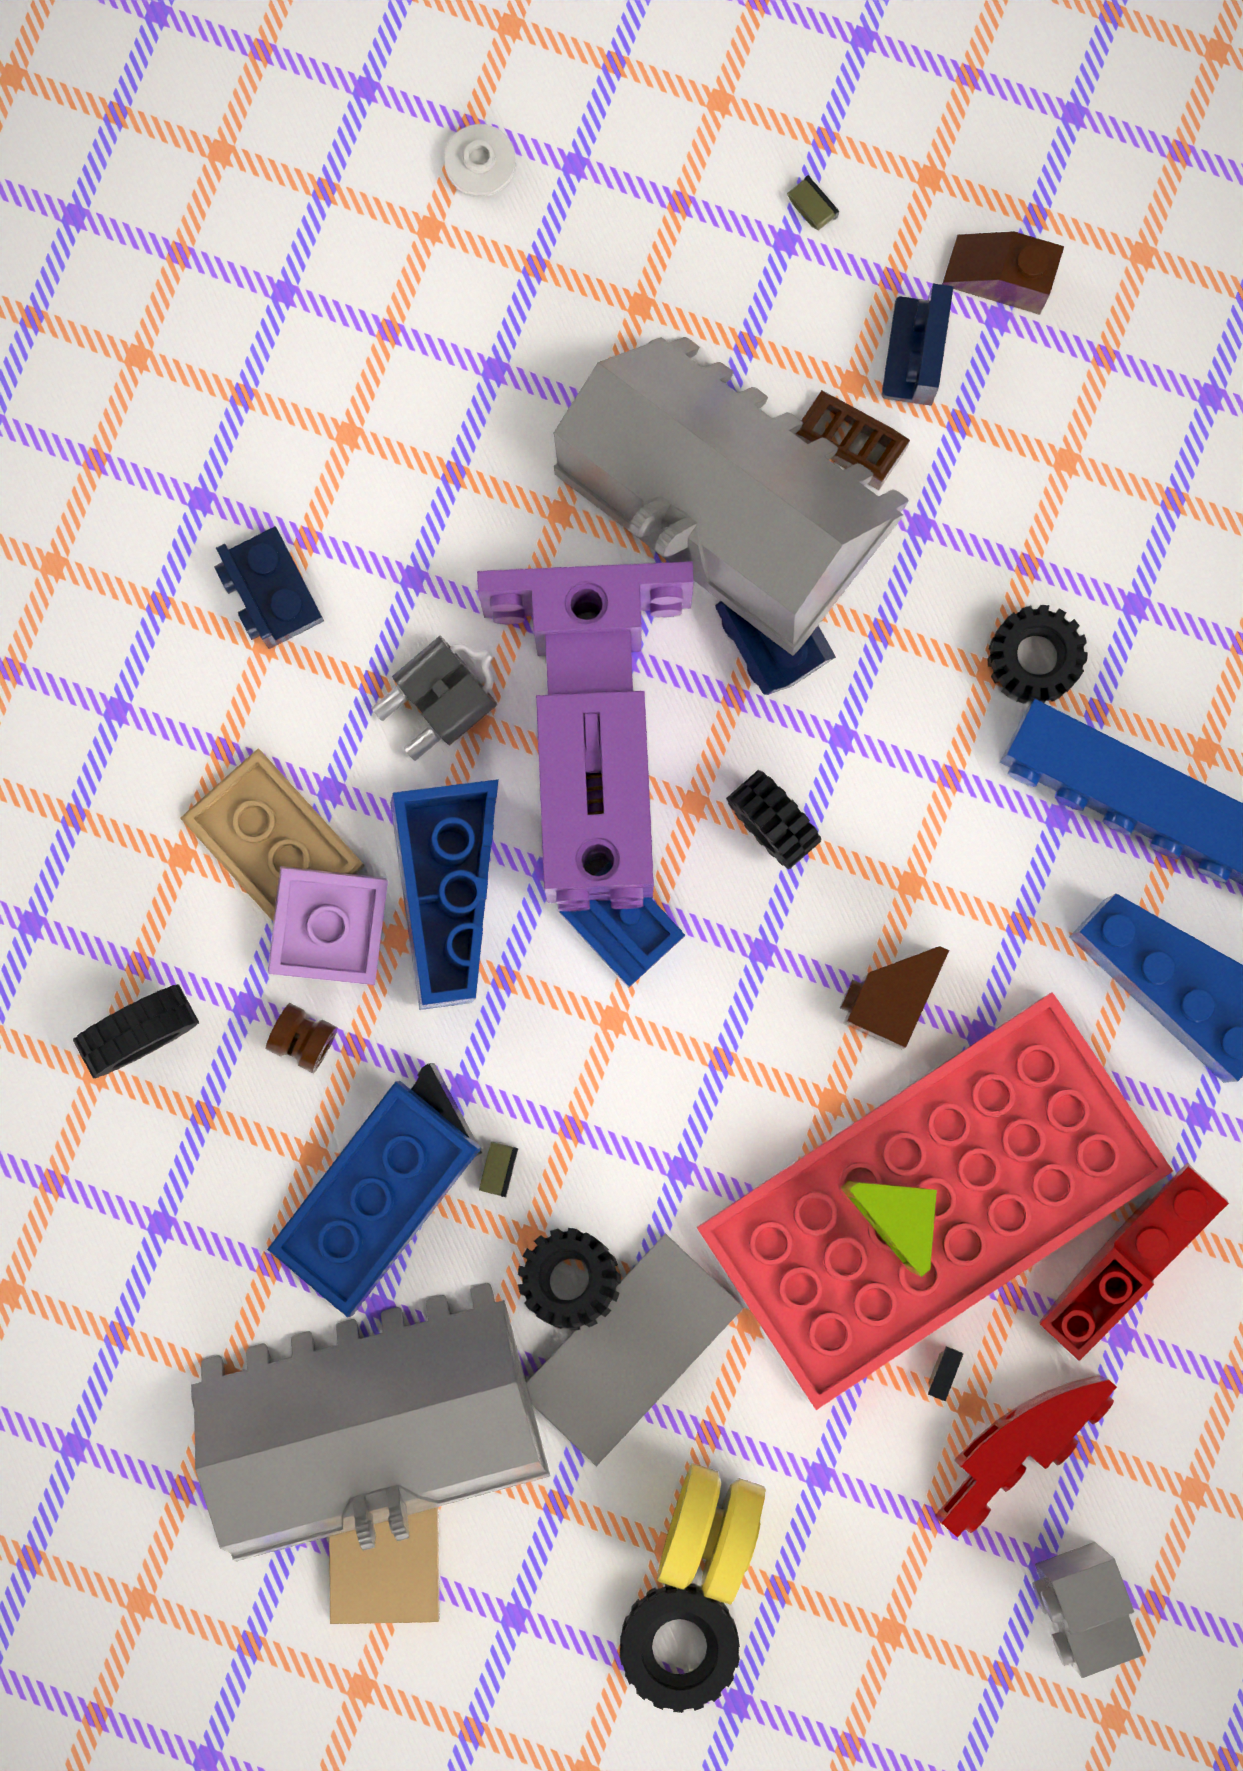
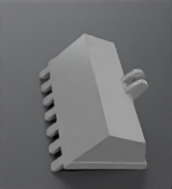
[553,337,909,656]
[191,1283,551,1562]

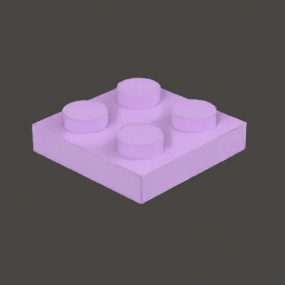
[268,866,388,985]

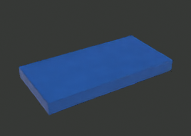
[267,1081,482,1318]

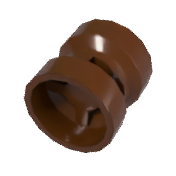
[265,1003,338,1074]

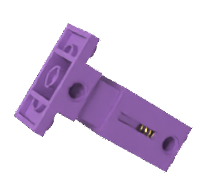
[477,561,694,912]

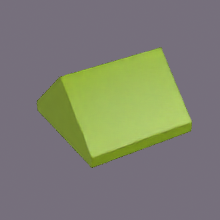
[841,1181,937,1277]

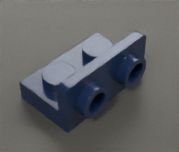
[881,283,954,406]
[214,526,324,649]
[715,601,836,695]

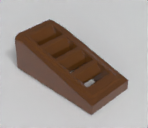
[795,390,911,491]

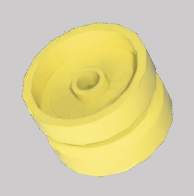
[657,1463,766,1605]

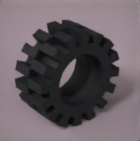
[987,605,1088,704]
[726,769,822,869]
[517,1228,621,1331]

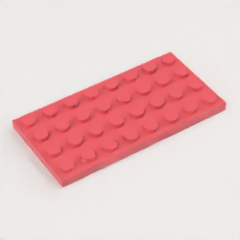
[696,992,1173,1410]

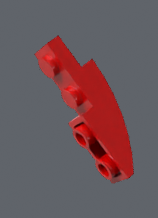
[1039,1162,1229,1361]
[935,1375,1117,1538]

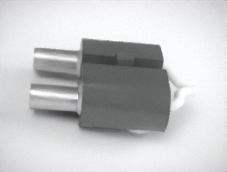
[371,635,498,761]

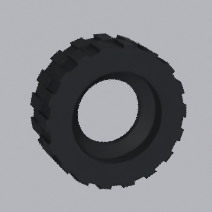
[73,984,199,1079]
[620,1584,740,1713]

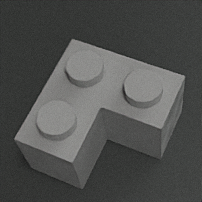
[1032,1542,1144,1678]

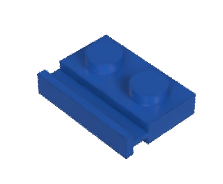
[557,861,685,988]

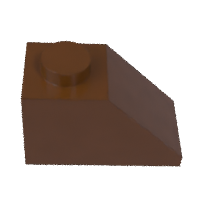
[942,231,1065,315]
[839,946,950,1050]

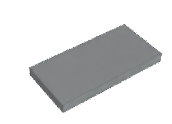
[526,1233,744,1467]

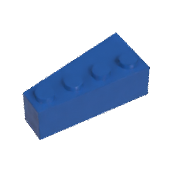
[390,779,499,1010]
[1069,893,1243,1083]

